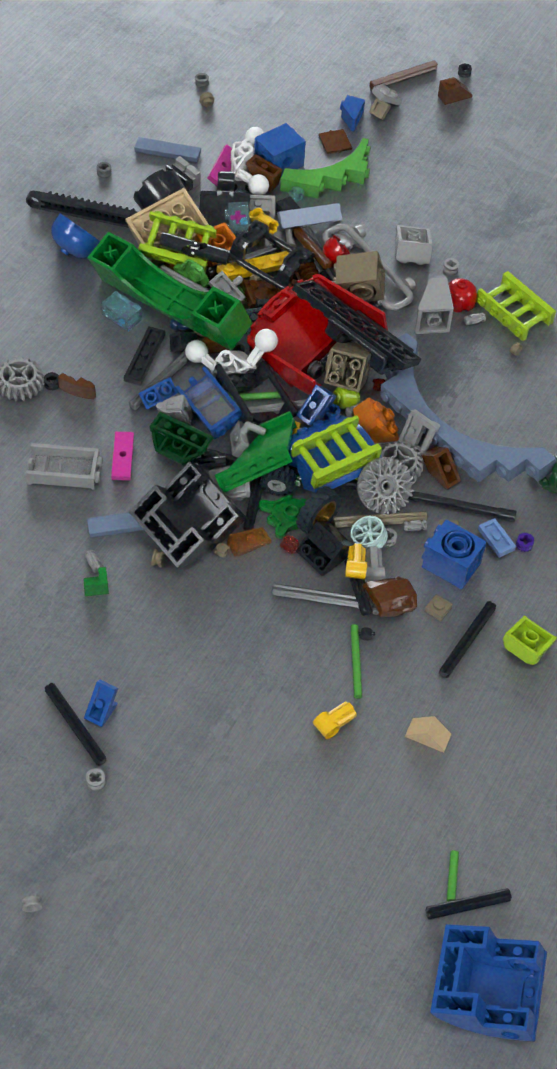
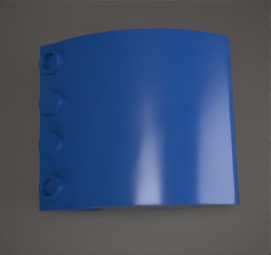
[287,413,382,493]
[430,924,547,1042]

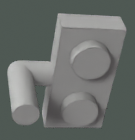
[208,271,245,301]
[230,421,266,457]

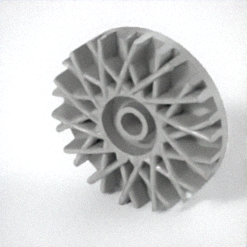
[357,457,414,515]

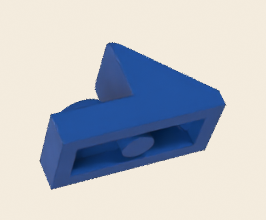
[84,680,118,727]

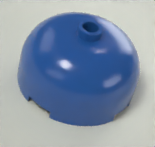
[51,213,100,259]

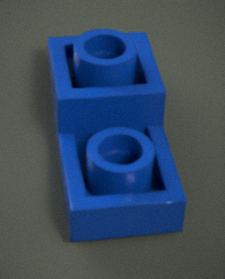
[138,377,178,409]

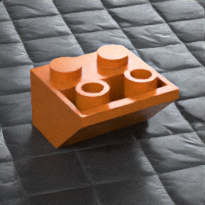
[353,397,399,443]

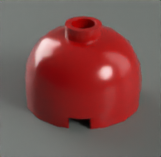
[322,235,350,269]
[448,278,477,313]

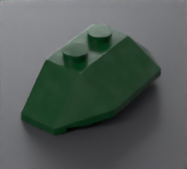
[149,412,214,466]

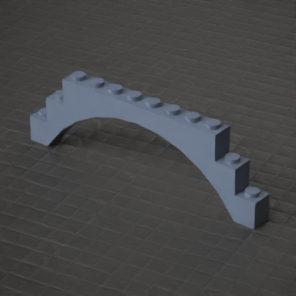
[380,333,556,482]

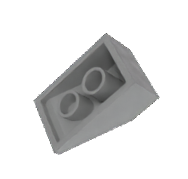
[395,225,433,265]

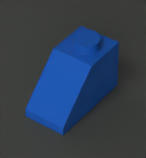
[340,95,365,131]

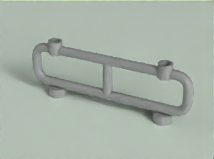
[322,224,416,311]

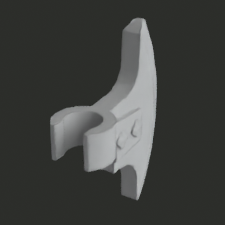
[332,233,362,251]

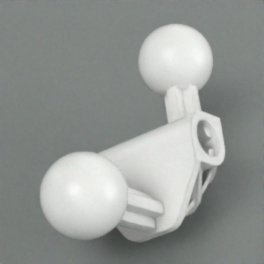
[231,127,269,195]
[185,329,278,375]

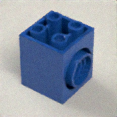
[254,123,306,177]
[421,519,487,590]

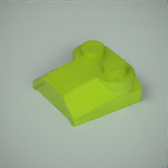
[503,615,557,665]

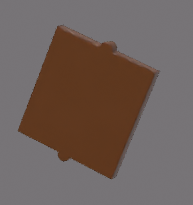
[318,129,352,154]

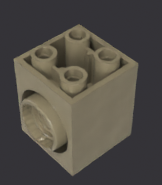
[333,251,385,302]
[324,342,371,392]

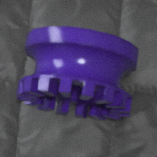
[516,533,534,552]

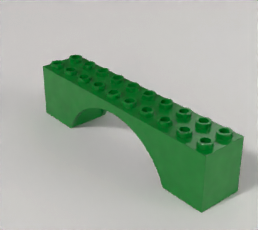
[87,231,253,350]

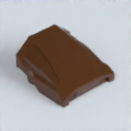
[363,576,417,617]

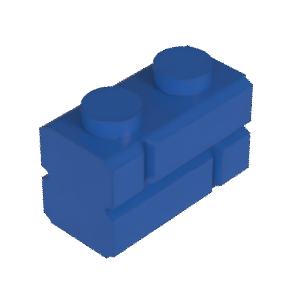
[296,385,337,426]

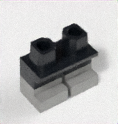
[166,156,201,192]

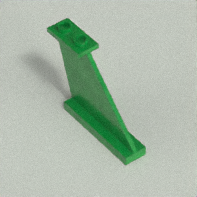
[214,411,297,493]

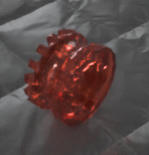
[280,535,299,554]

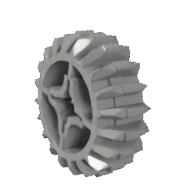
[0,357,44,402]
[381,441,423,483]

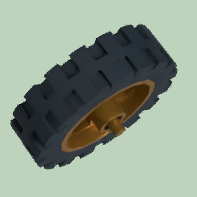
[296,486,342,534]

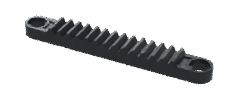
[26,190,137,228]

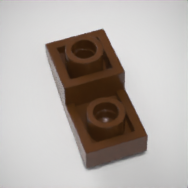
[58,373,96,399]

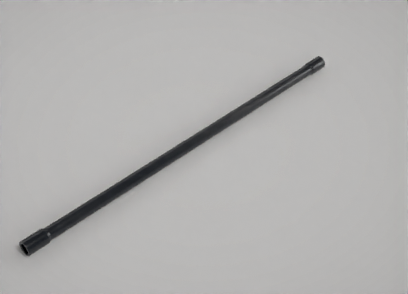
[201,449,517,522]

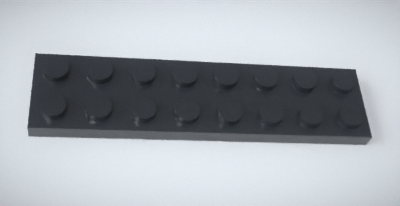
[292,280,421,370]

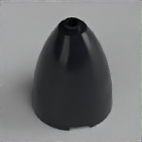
[133,168,187,210]

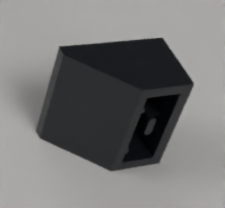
[296,521,353,576]

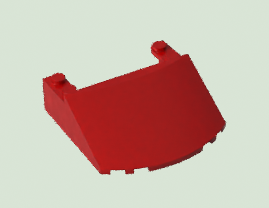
[247,274,388,395]

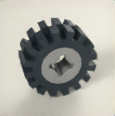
[260,466,296,496]

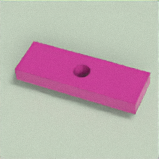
[207,144,232,186]
[111,431,134,481]

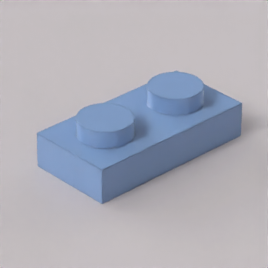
[478,518,516,558]

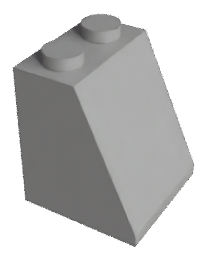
[415,277,454,334]

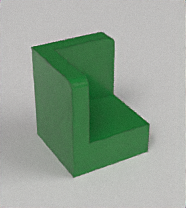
[83,567,109,597]

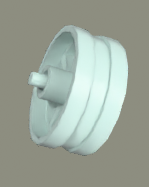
[351,516,388,549]

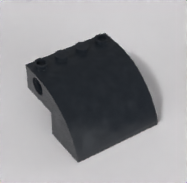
[129,462,247,568]

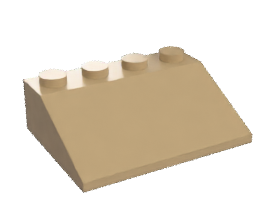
[125,188,209,266]

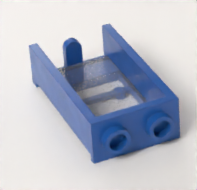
[175,366,242,439]

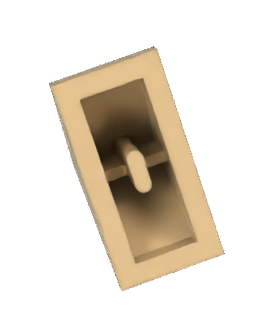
[405,716,451,753]

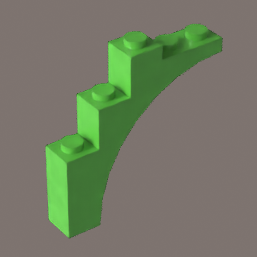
[280,138,371,199]

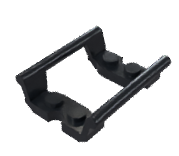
[229,220,315,290]
[325,310,414,375]
[215,361,298,432]

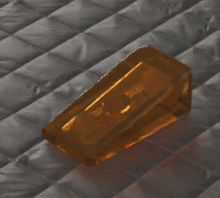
[227,527,272,557]

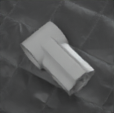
[364,546,385,583]

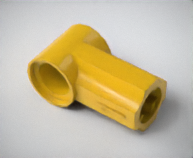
[249,208,279,234]
[345,543,367,579]
[313,701,357,739]

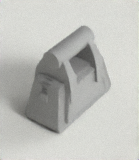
[156,395,193,426]

